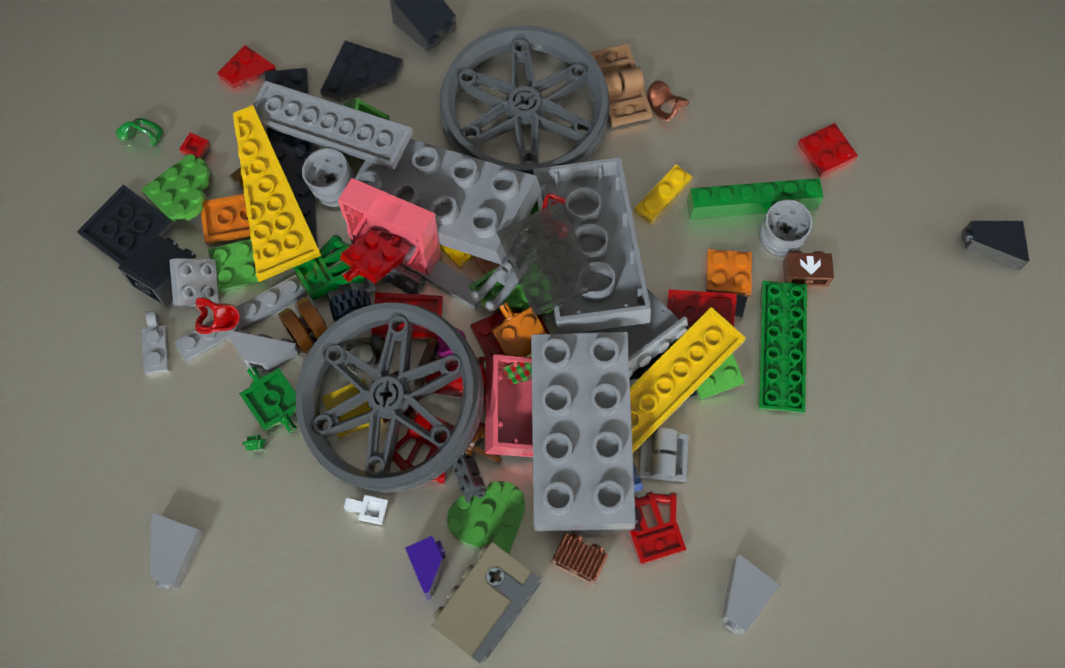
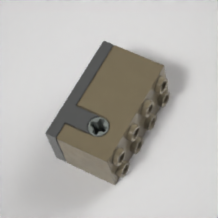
[431,542,543,663]

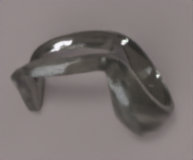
[345,334,386,373]

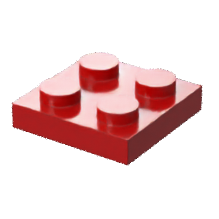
[798,123,858,177]

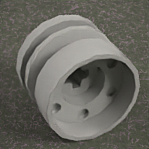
[302,148,356,207]
[759,200,813,256]

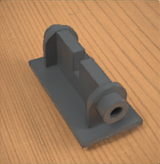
[382,264,426,294]
[453,454,487,503]

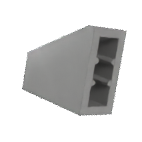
[150,513,203,590]
[722,554,780,635]

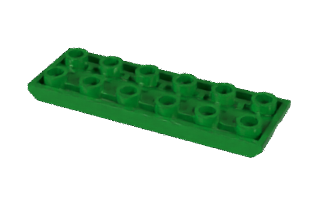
[758,281,807,413]

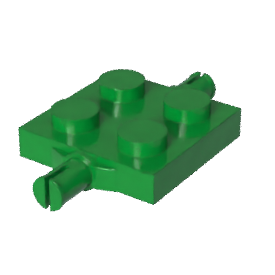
[239,366,298,434]

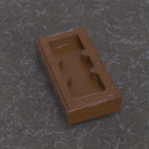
[414,338,438,387]

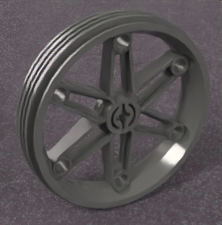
[440,26,610,175]
[296,303,484,492]

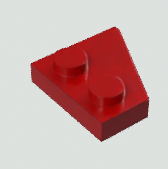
[217,45,277,89]

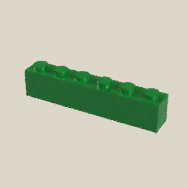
[687,178,824,219]

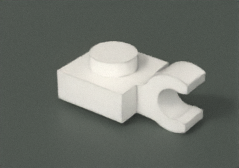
[344,495,388,525]

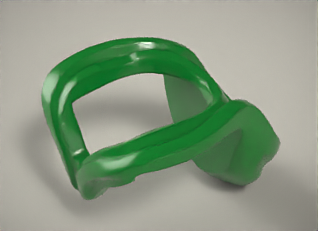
[116,118,163,146]

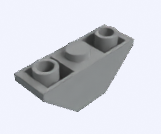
[227,329,300,372]

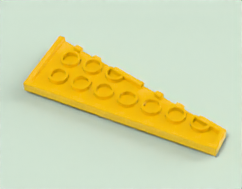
[233,105,321,282]

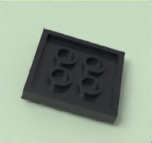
[77,184,174,266]

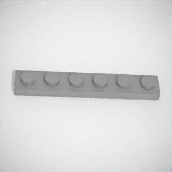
[174,275,308,363]

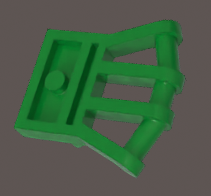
[293,235,365,301]

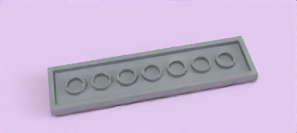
[253,81,413,170]

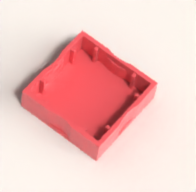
[338,178,442,276]
[485,354,533,457]

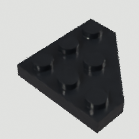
[320,40,403,102]

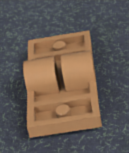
[589,44,653,127]

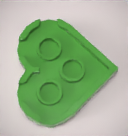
[141,154,211,221]
[447,481,525,554]

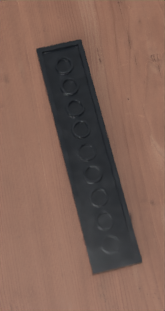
[265,68,318,247]

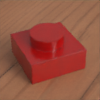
[179,132,211,159]

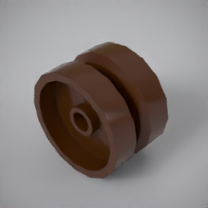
[277,296,328,356]

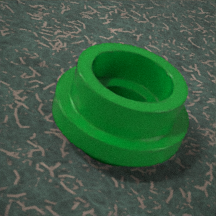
[242,435,267,451]

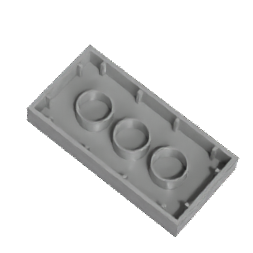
[355,139,541,265]
[533,157,651,334]
[531,332,635,531]

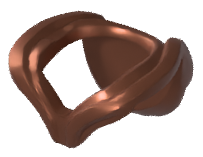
[647,80,689,121]

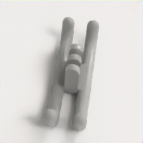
[470,230,544,312]

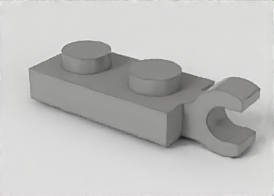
[141,310,170,375]

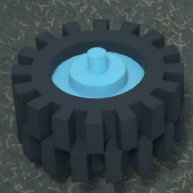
[329,289,372,322]

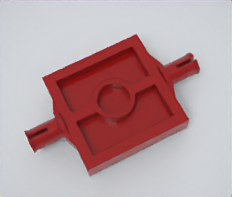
[340,231,405,284]

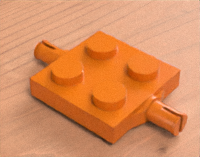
[491,302,547,357]

